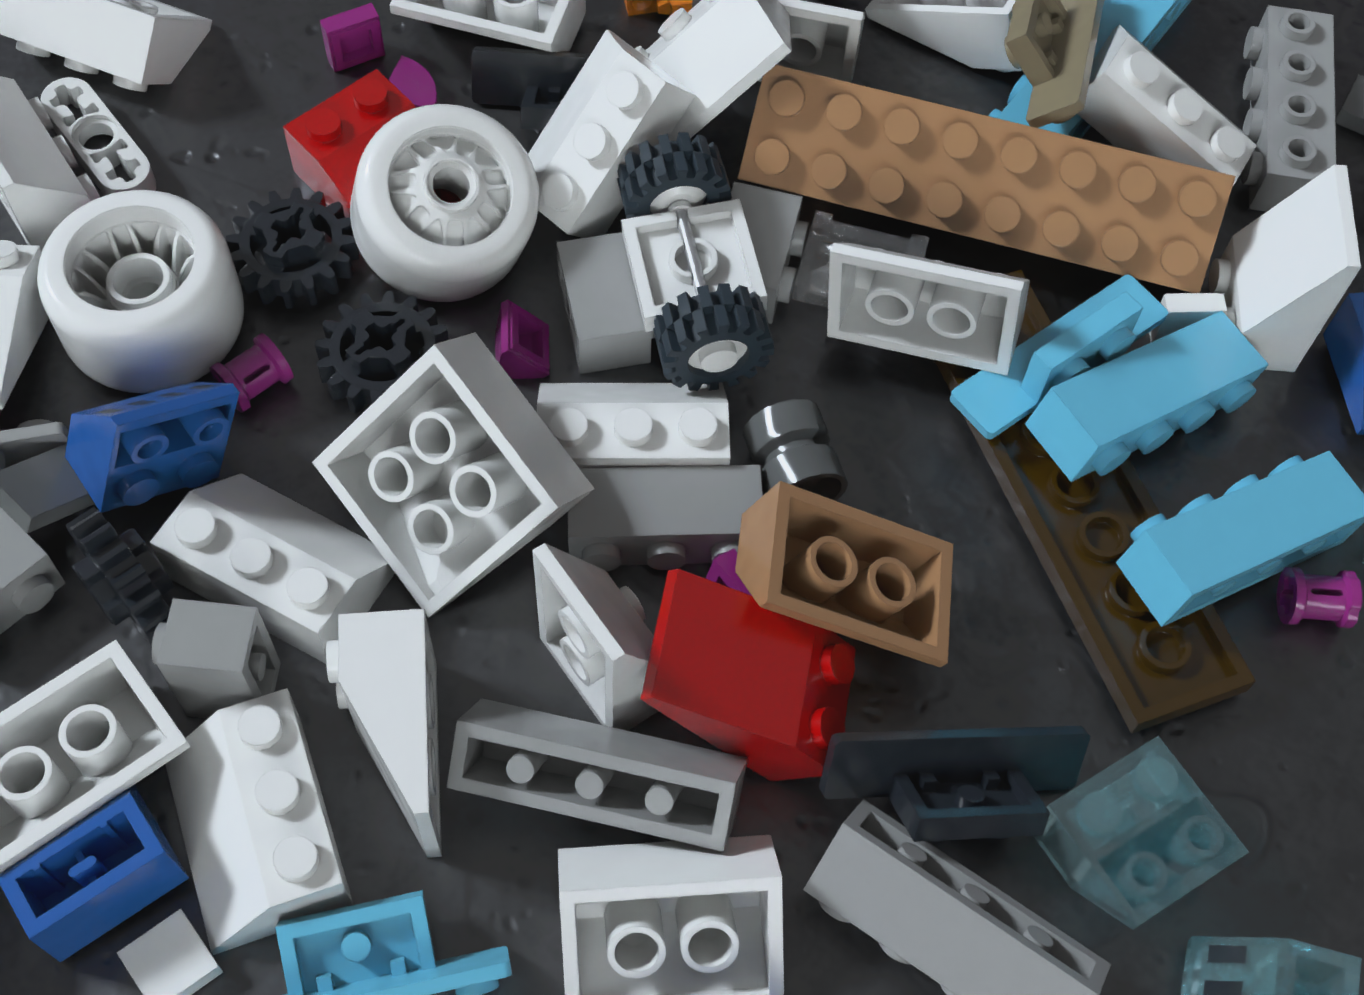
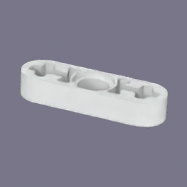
[41,77,156,196]

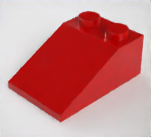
[283,69,461,218]
[640,569,856,781]

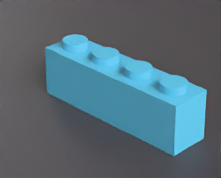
[1025,311,1269,482]
[1116,450,1364,627]

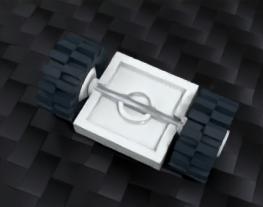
[617,132,775,391]

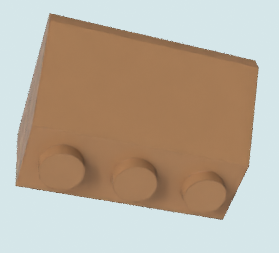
[735,481,953,667]

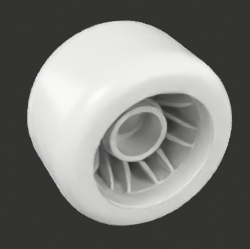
[350,104,539,302]
[37,190,244,394]

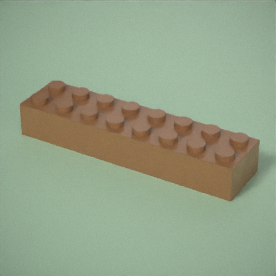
[738,65,1236,293]

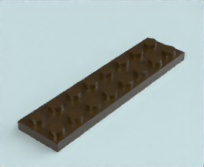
[934,270,1256,734]

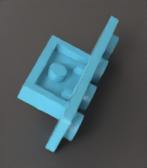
[950,274,1168,439]
[275,890,512,995]

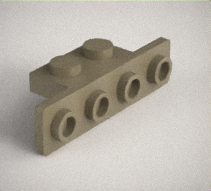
[1004,0,1104,128]

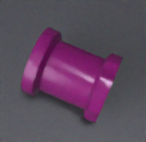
[209,333,294,413]
[1276,567,1362,628]

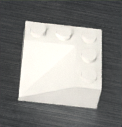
[312,332,595,618]

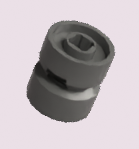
[743,399,848,501]

